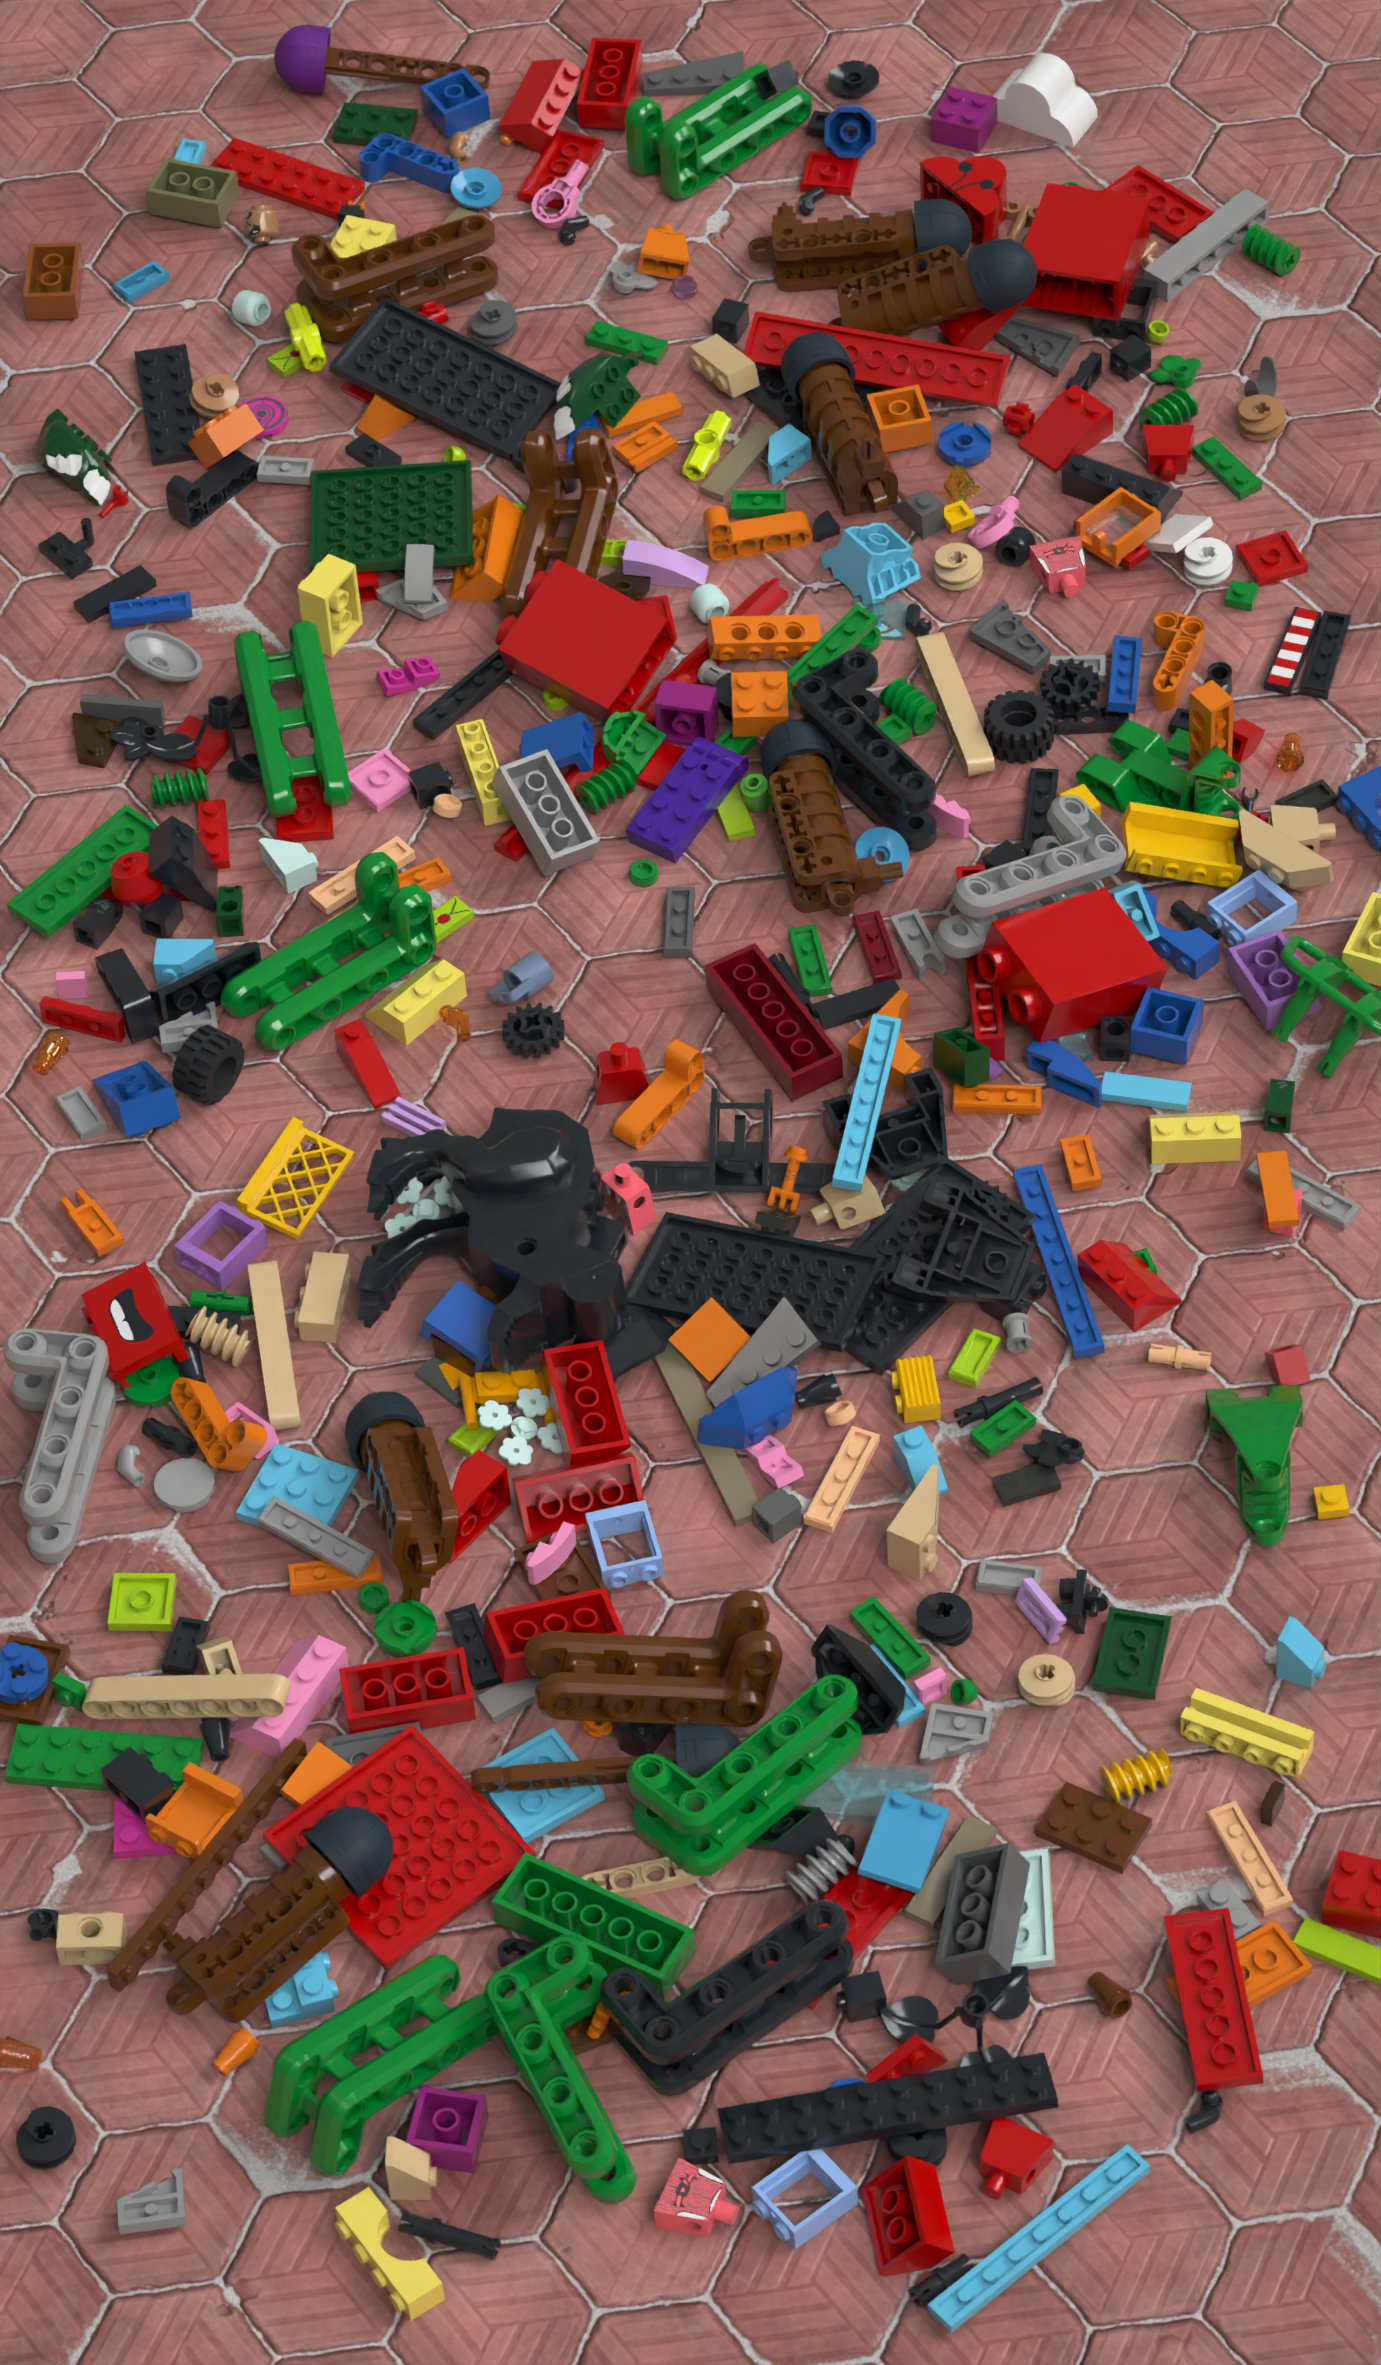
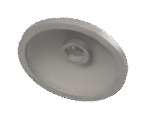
[123,629,203,683]

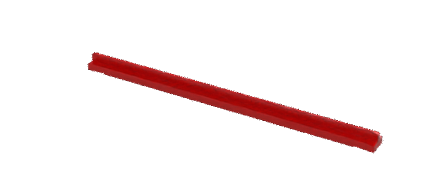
[494,577,788,863]

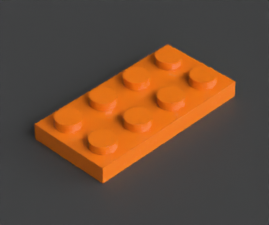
[1166,1920,1313,2008]

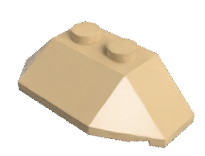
[1239,808,1334,893]

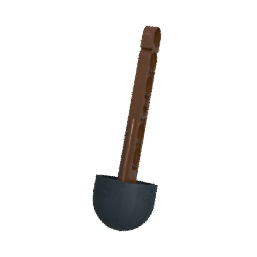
[471,1723,740,1793]

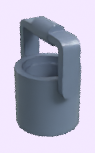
[488,951,554,1003]

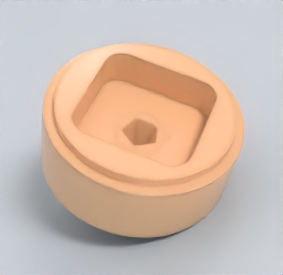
[433,794,462,818]
[824,1401,856,1426]

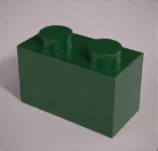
[933,1027,990,1088]

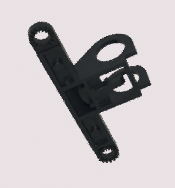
[627,1088,836,1193]

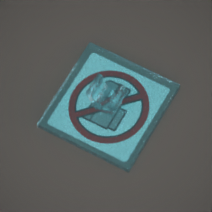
[853,597,908,640]

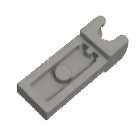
[890,908,946,982]

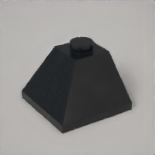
[746,1806,840,1859]

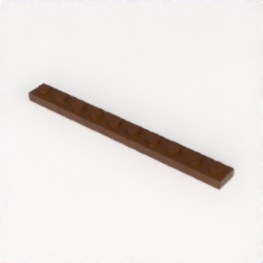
[106,1738,307,1993]

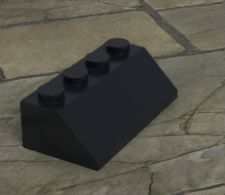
[1062,453,1183,523]
[148,941,262,1025]

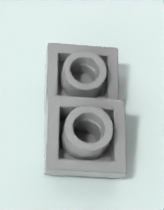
[404,544,435,603]

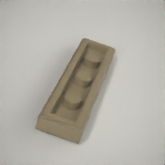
[700,422,777,502]
[905,1815,997,1930]

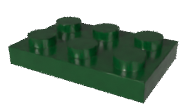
[333,102,419,146]
[1093,1607,1172,1700]

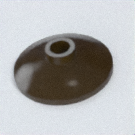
[598,572,649,600]

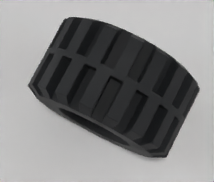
[984,690,1054,764]
[172,1025,245,1105]

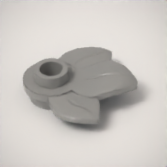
[610,261,658,293]

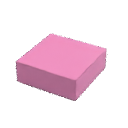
[56,971,88,999]
[914,1667,947,1706]

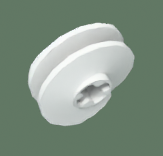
[1183,537,1233,586]

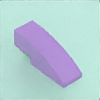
[622,540,709,589]

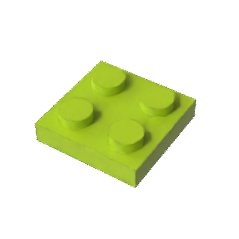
[108,1573,177,1631]

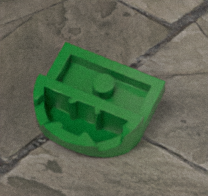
[601,710,666,777]

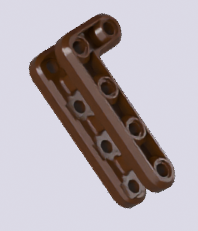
[291,215,499,343]
[500,429,619,619]
[524,1590,783,1727]

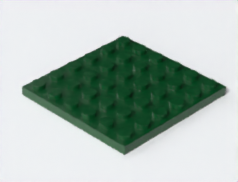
[310,460,474,572]

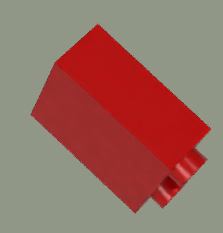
[1021,183,1149,321]
[496,559,676,724]
[977,887,1168,1043]

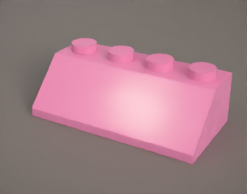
[230,1635,349,1759]

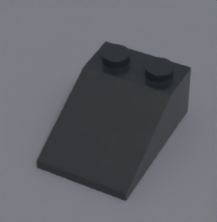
[149,816,218,913]

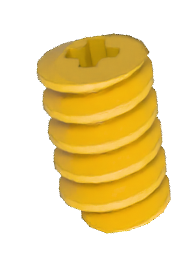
[1100,1747,1172,1804]

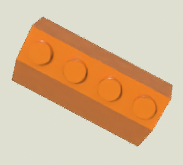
[450,494,523,602]

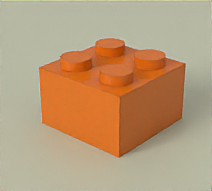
[867,385,932,453]
[188,404,264,470]
[731,671,789,737]

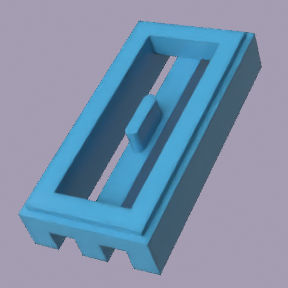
[112,261,170,304]

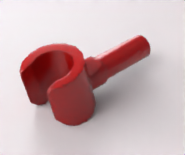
[99,485,129,519]

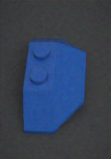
[697,1366,798,1449]

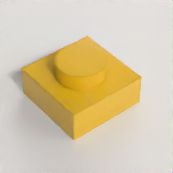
[944,500,975,533]
[1313,1484,1349,1520]

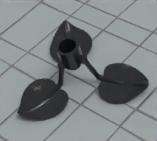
[146,694,262,782]
[880,1966,1030,2067]

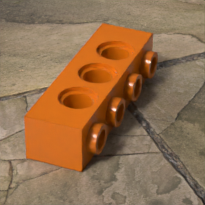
[706,614,822,661]
[1188,680,1234,778]

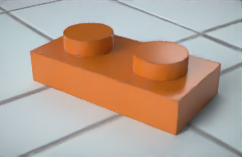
[1060,1134,1102,1191]

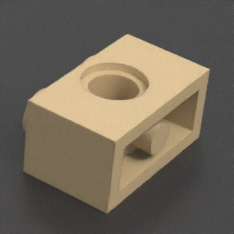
[56,1911,127,1965]

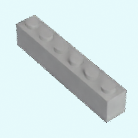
[1143,189,1269,303]

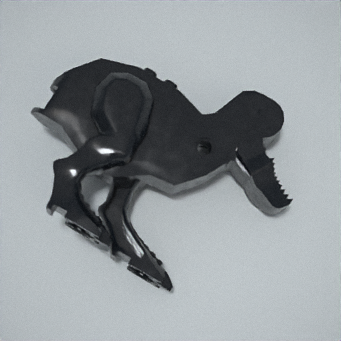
[357,1107,627,1374]

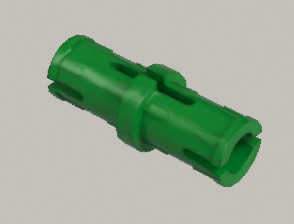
[190,1289,253,1316]

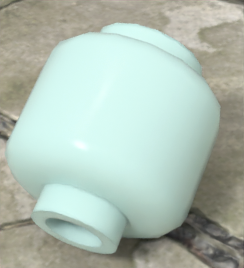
[232,290,271,326]
[689,584,729,624]

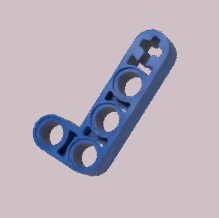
[359,133,460,194]

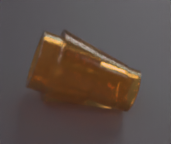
[1276,733,1304,772]
[32,1031,70,1075]
[0,2036,43,2069]

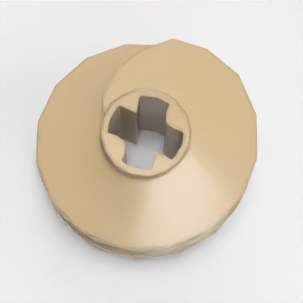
[934,543,983,591]
[1018,1654,1075,1706]

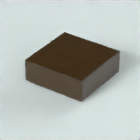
[1261,1781,1285,1827]

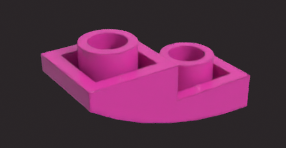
[376,656,440,696]

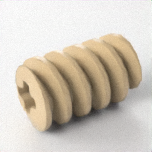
[185,1306,253,1367]

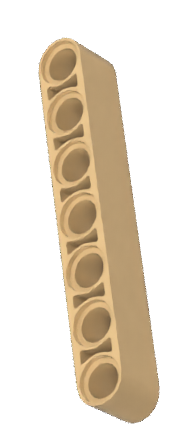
[915,632,995,777]
[247,1260,301,1431]
[82,1674,291,1720]

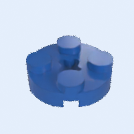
[938,422,991,470]
[0,1642,49,1704]

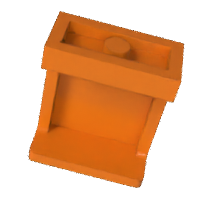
[145,1762,244,1860]

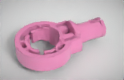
[532,160,589,229]
[968,496,1020,549]

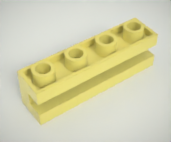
[456,719,512,826]
[1180,1688,1314,1778]

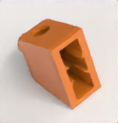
[636,224,690,281]

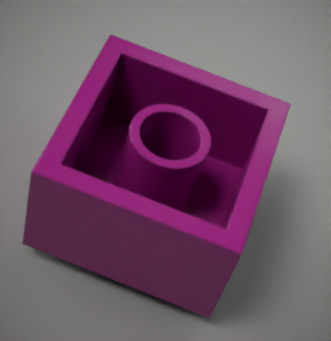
[931,86,998,153]
[654,680,719,747]
[406,2086,489,2173]

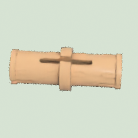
[1148,1343,1212,1372]

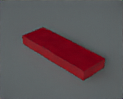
[852,910,902,984]

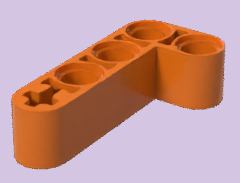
[703,506,813,561]
[1153,611,1205,711]
[613,1039,705,1150]
[171,1377,267,1473]

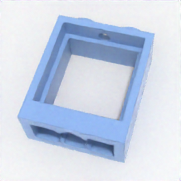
[1207,869,1298,946]
[585,1500,664,1589]
[751,2149,858,2250]

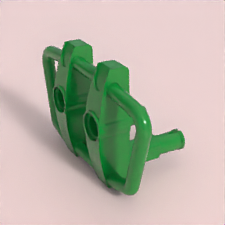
[1271,935,1381,1077]

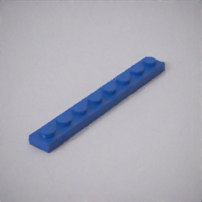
[1013,1164,1105,1359]

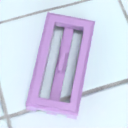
[381,1096,446,1137]
[1014,1577,1067,1644]

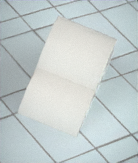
[992,53,1097,147]

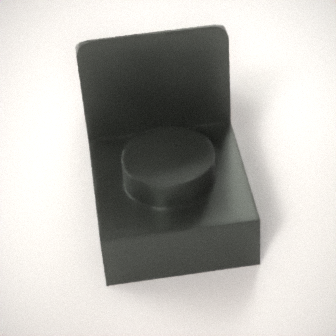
[755,1208,802,1237]

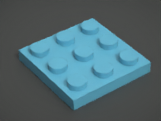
[236,1443,359,1528]
[481,1727,605,1844]

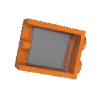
[1076,487,1161,568]

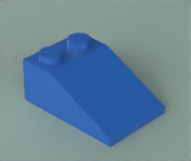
[92,1061,181,1137]

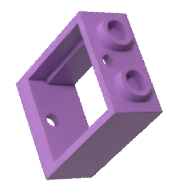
[174,1200,268,1291]

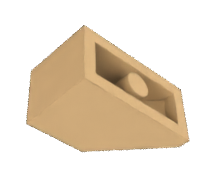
[196,1636,242,1675]
[385,2136,438,2200]

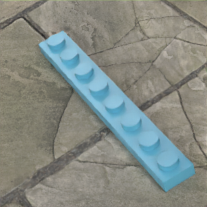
[832,1013,902,1192]
[928,2144,1150,2333]

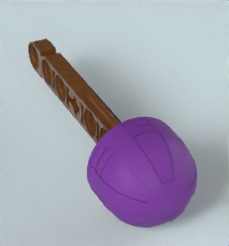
[274,25,490,93]

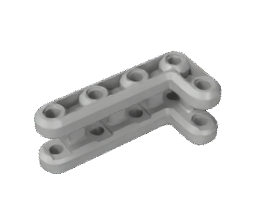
[934,795,1126,959]
[3,1328,117,1563]

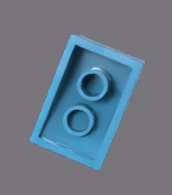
[857,1790,950,1894]

